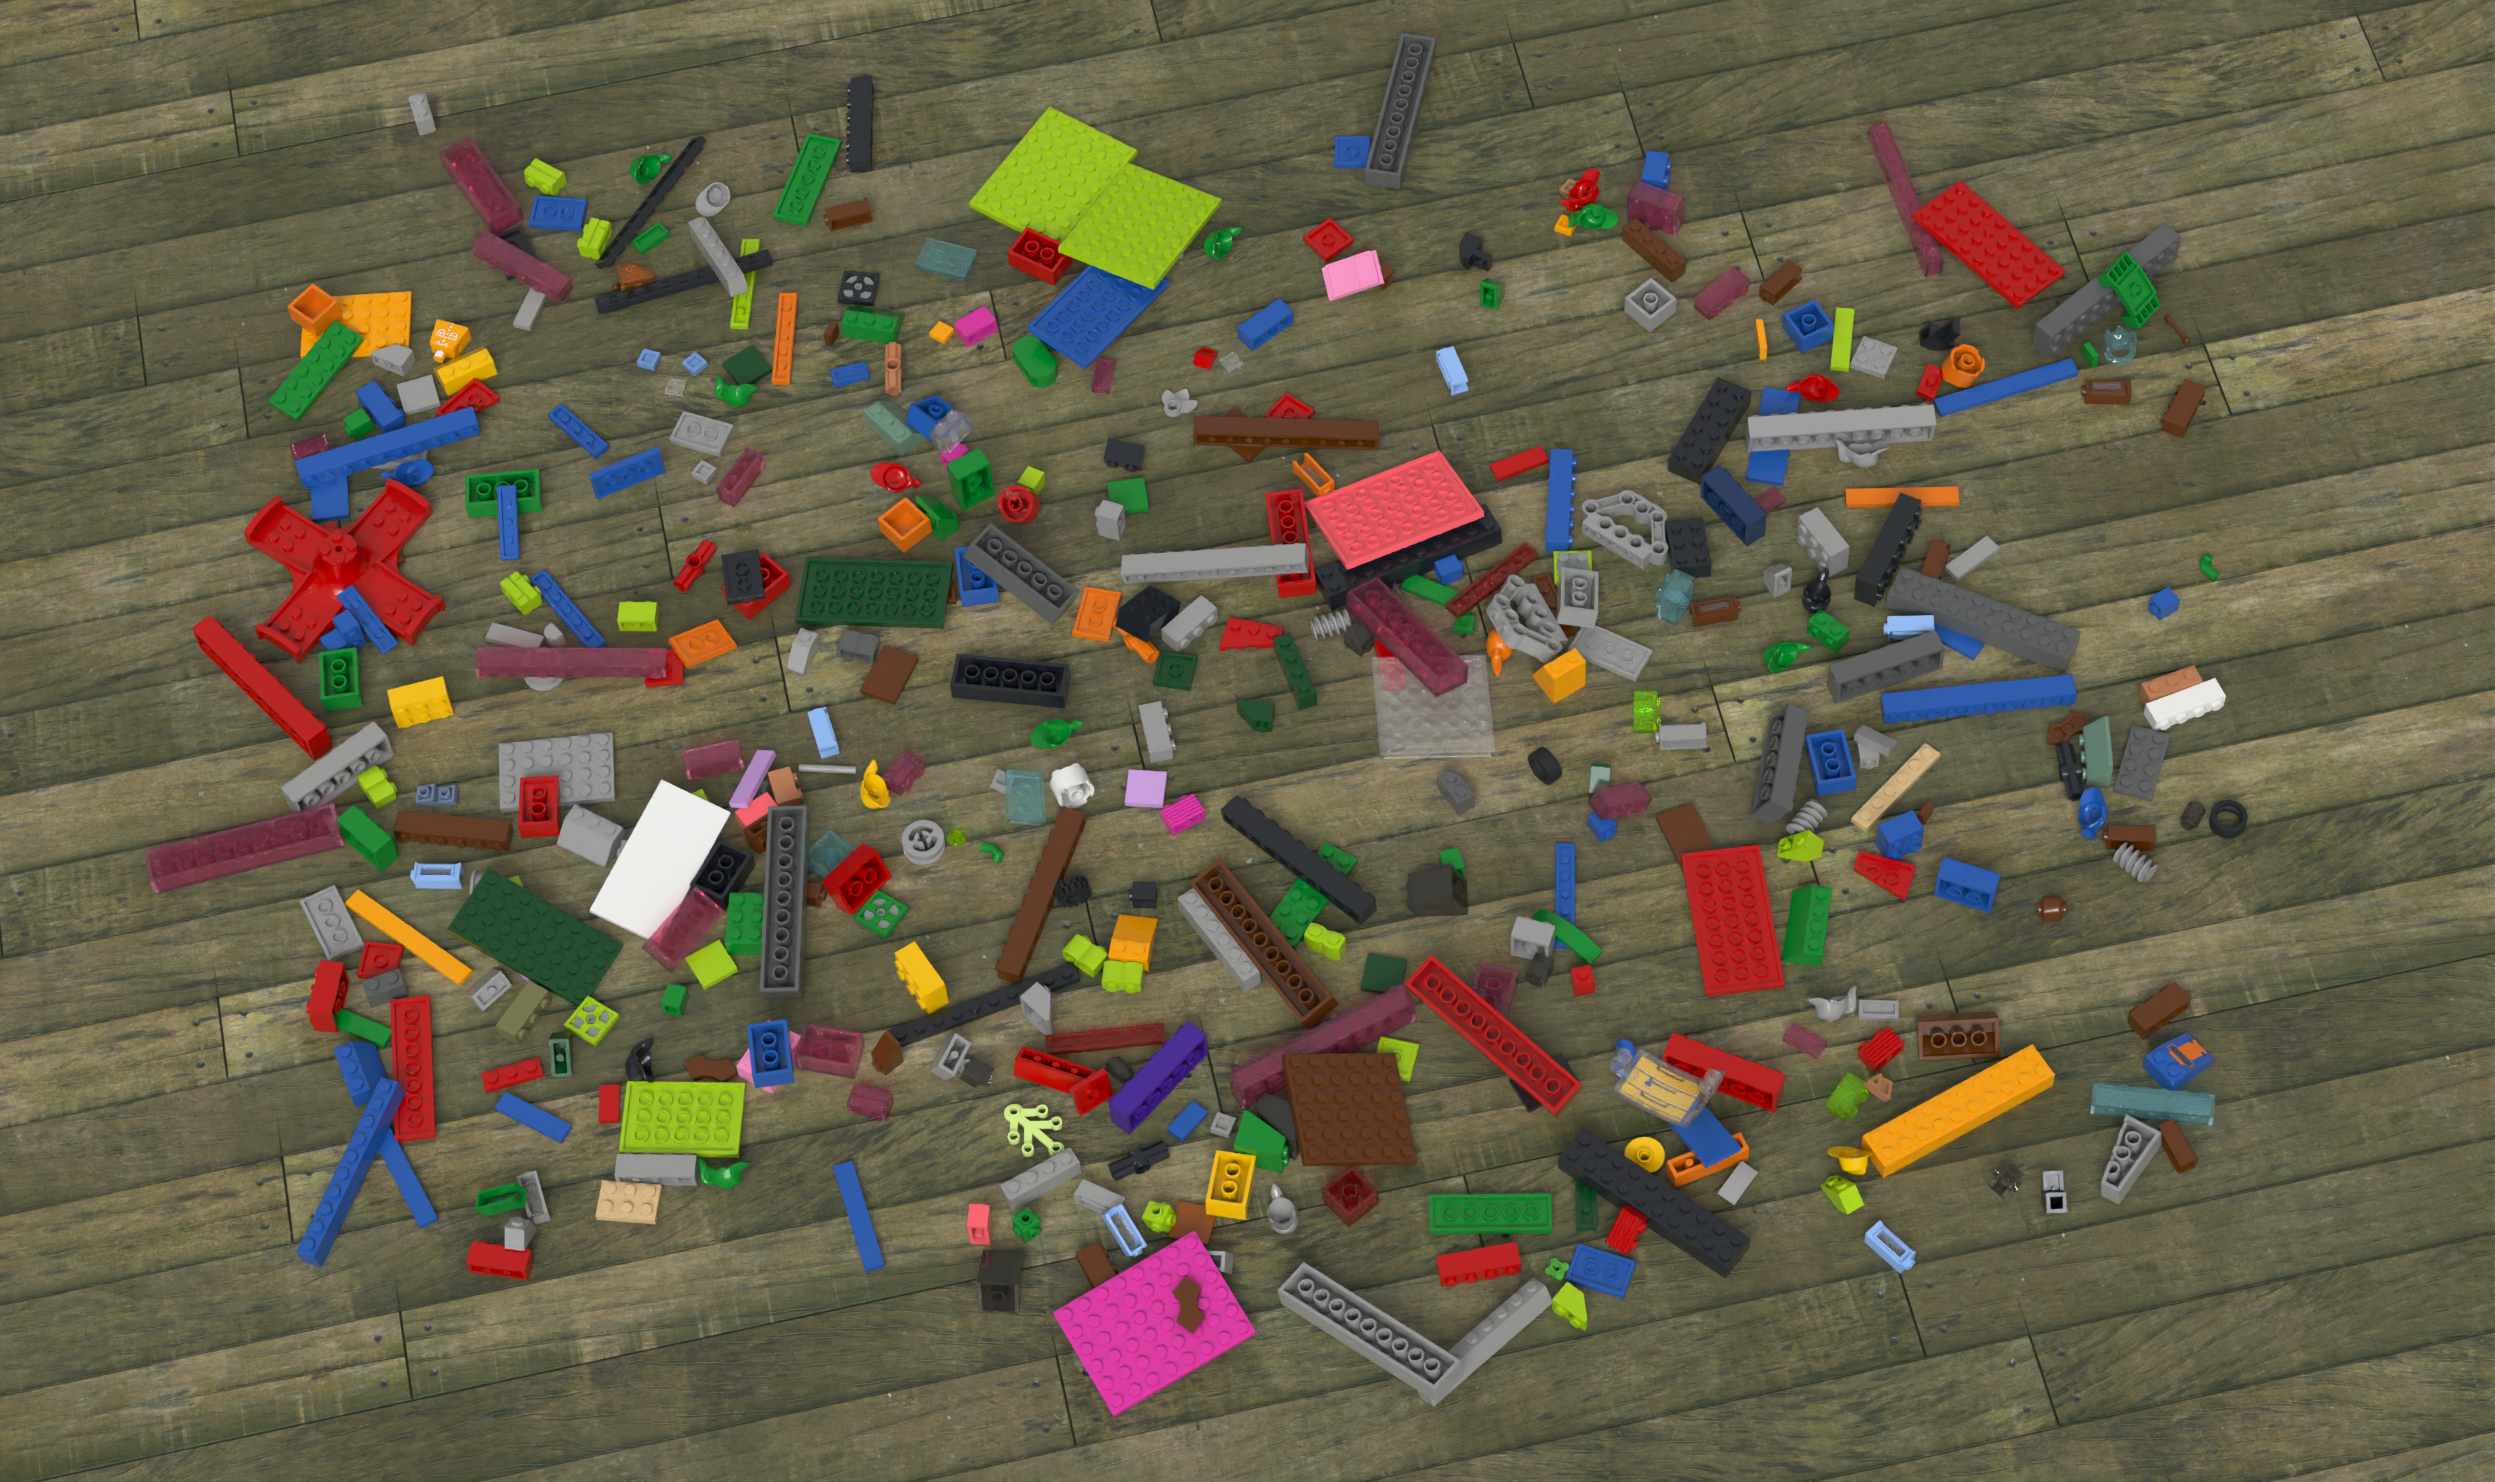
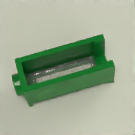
[475,1182,527,1218]

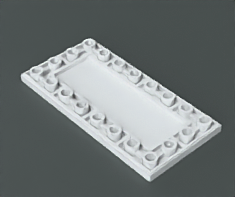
[590,780,731,945]

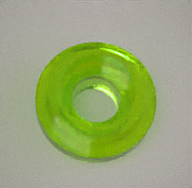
[946,828,966,846]

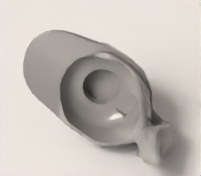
[1835,439,1890,468]
[1805,986,1857,1023]
[1268,1183,1298,1234]

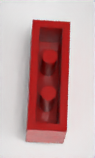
[466,1241,534,1280]

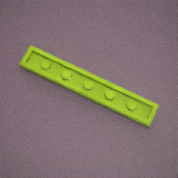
[730,239,761,329]

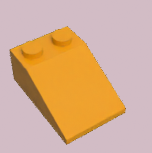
[1108,914,1158,972]

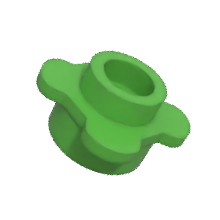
[1545,1258,1569,1280]

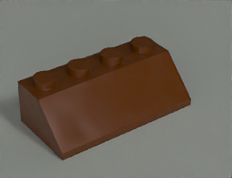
[1915,1011,1999,1061]

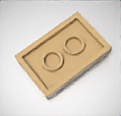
[595,1180,662,1224]

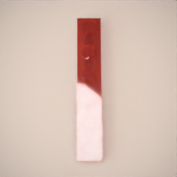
[1445,542,1539,619]
[1045,1022,1166,1056]

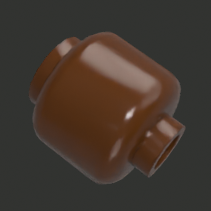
[2038,896,2067,921]

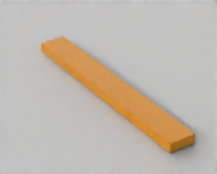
[345,890,473,987]

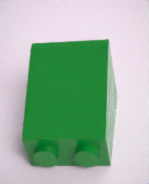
[1234,1110,1290,1173]

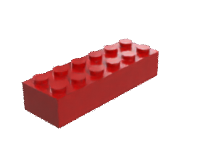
[1265,489,1317,598]
[1663,1033,1785,1113]

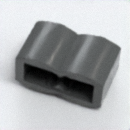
[837,629,880,664]

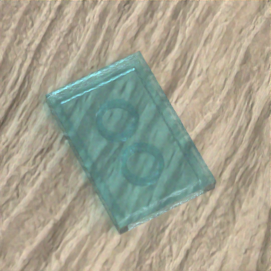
[914,237,978,281]
[1005,769,1046,826]

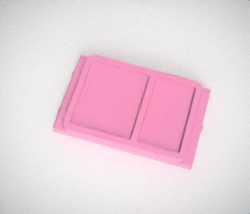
[1322,250,1384,302]

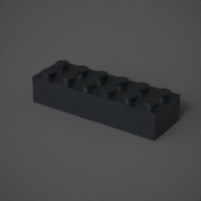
[1668,377,1751,485]
[1854,493,1923,607]
[950,654,1071,709]

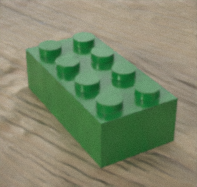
[465,469,543,518]

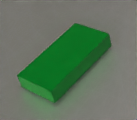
[631,222,671,255]

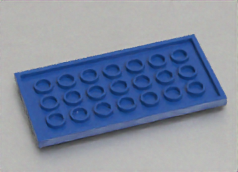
[1027,265,1170,370]

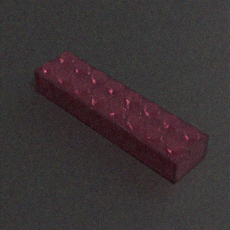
[1346,577,1469,697]

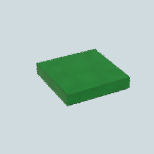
[1107,477,1149,514]

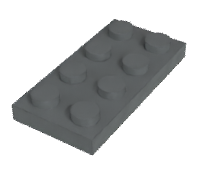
[2113,725,2170,802]

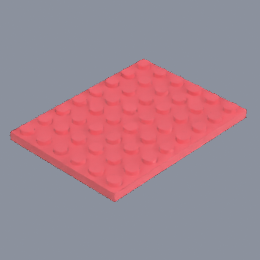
[1304,450,1485,570]

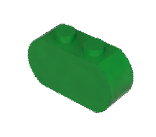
[1013,336,1058,388]

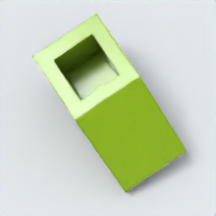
[1777,830,1824,862]
[1820,1175,1864,1215]
[1552,1282,1587,1331]

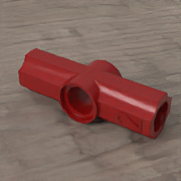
[673,540,717,592]

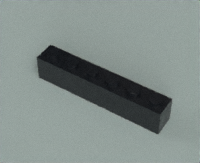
[846,77,874,172]

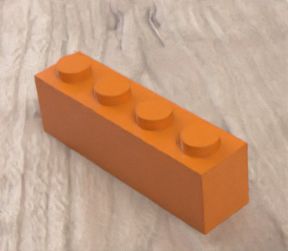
[1666,1132,1749,1188]

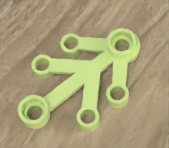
[1004,1104,1065,1157]

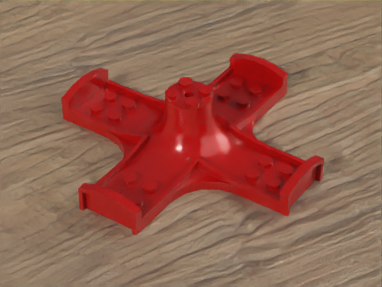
[244,478,446,664]

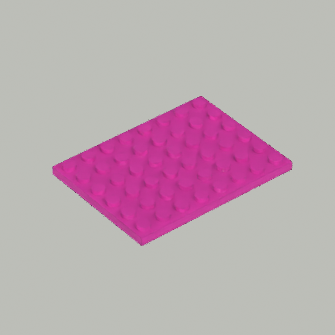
[1053,1230,1256,1417]

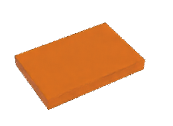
[1072,586,1122,642]
[668,619,737,668]

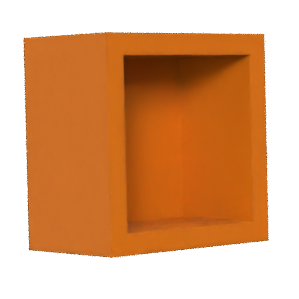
[287,283,342,337]
[878,497,932,553]

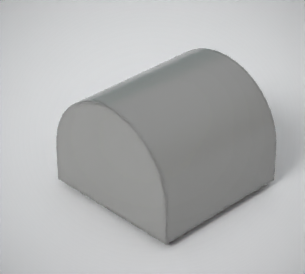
[544,623,566,649]

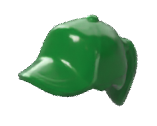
[630,154,672,185]
[1567,203,1619,230]
[1204,227,1242,261]
[715,374,760,408]
[1764,641,1811,674]
[1030,719,1083,749]
[697,1159,751,1191]

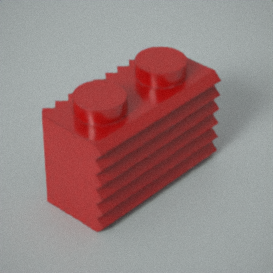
[1858,1026,1904,1074]
[1605,1205,1649,1254]

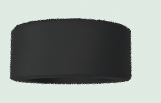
[1528,747,1562,785]
[2209,800,2248,839]

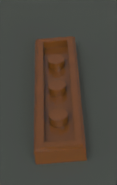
[1531,572,1575,638]

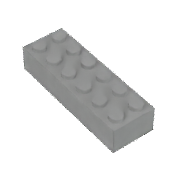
[281,721,394,822]

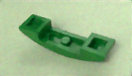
[1531,909,1602,966]

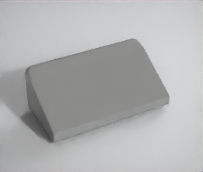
[1854,725,1898,757]

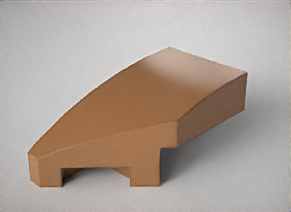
[1864,1073,1893,1102]

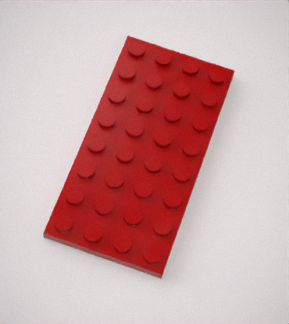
[1911,180,2066,310]
[1681,845,1785,997]

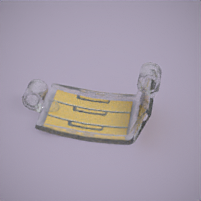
[1608,1047,1726,1128]

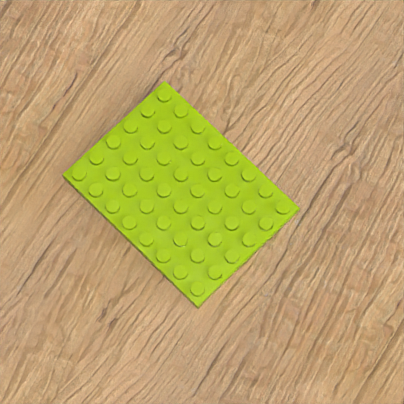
[969,106,1138,243]
[1058,162,1222,290]

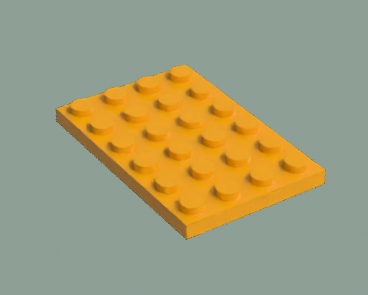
[300,291,413,360]

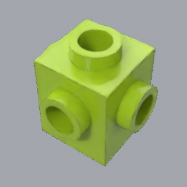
[1142,1201,1177,1233]

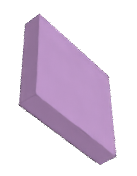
[1125,769,1167,808]

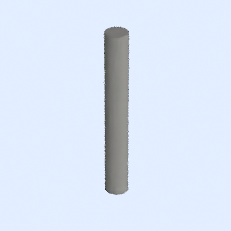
[799,764,857,774]

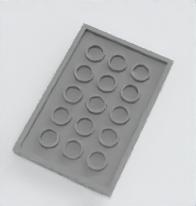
[499,732,616,813]

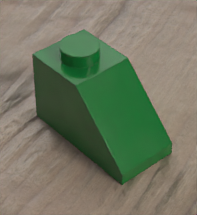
[1480,278,1505,310]

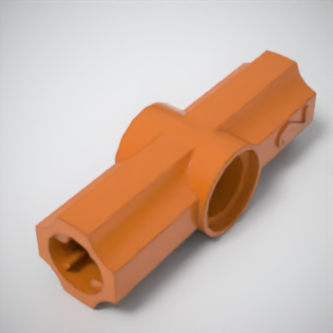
[1113,618,1159,664]

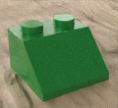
[915,496,959,542]

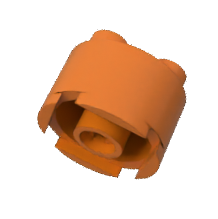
[1942,344,1985,388]

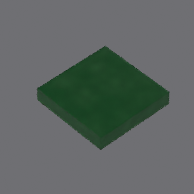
[722,345,772,386]
[1153,650,1198,691]
[1361,954,1407,997]

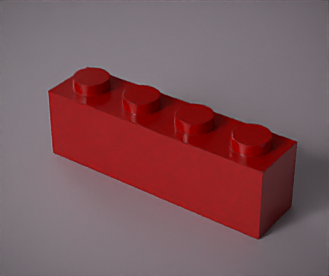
[1013,1046,1097,1094]
[1436,1242,1521,1287]

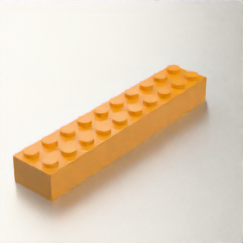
[1861,1044,2055,1178]

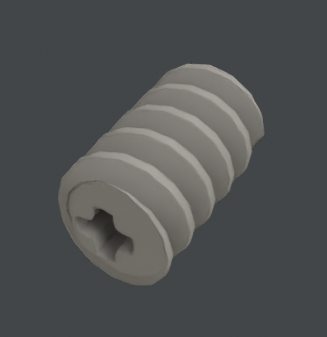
[1309,609,1351,641]
[1786,799,1827,836]
[2113,842,2158,883]

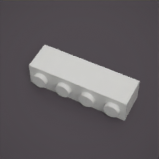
[2144,678,2226,731]

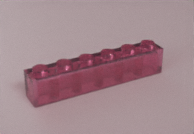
[471,230,573,303]

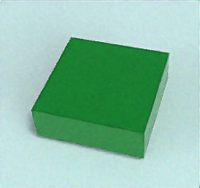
[2082,342,2099,368]
[1454,613,1476,635]

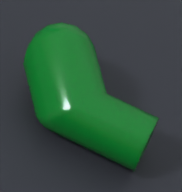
[980,842,1004,863]

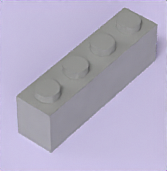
[1000,1147,1082,1212]
[614,1152,699,1186]

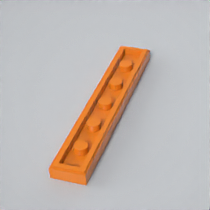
[772,293,798,385]
[1845,486,1959,508]

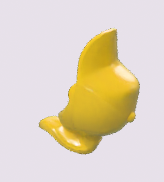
[860,759,891,809]

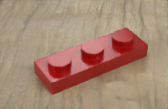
[481,1057,544,1093]

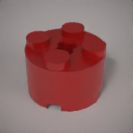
[998,485,1040,524]

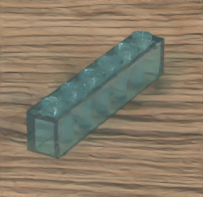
[2090,1082,2215,1126]

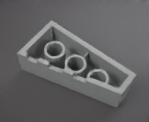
[2101,1114,2161,1205]

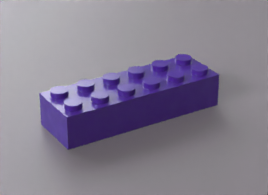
[1109,1021,1208,1135]

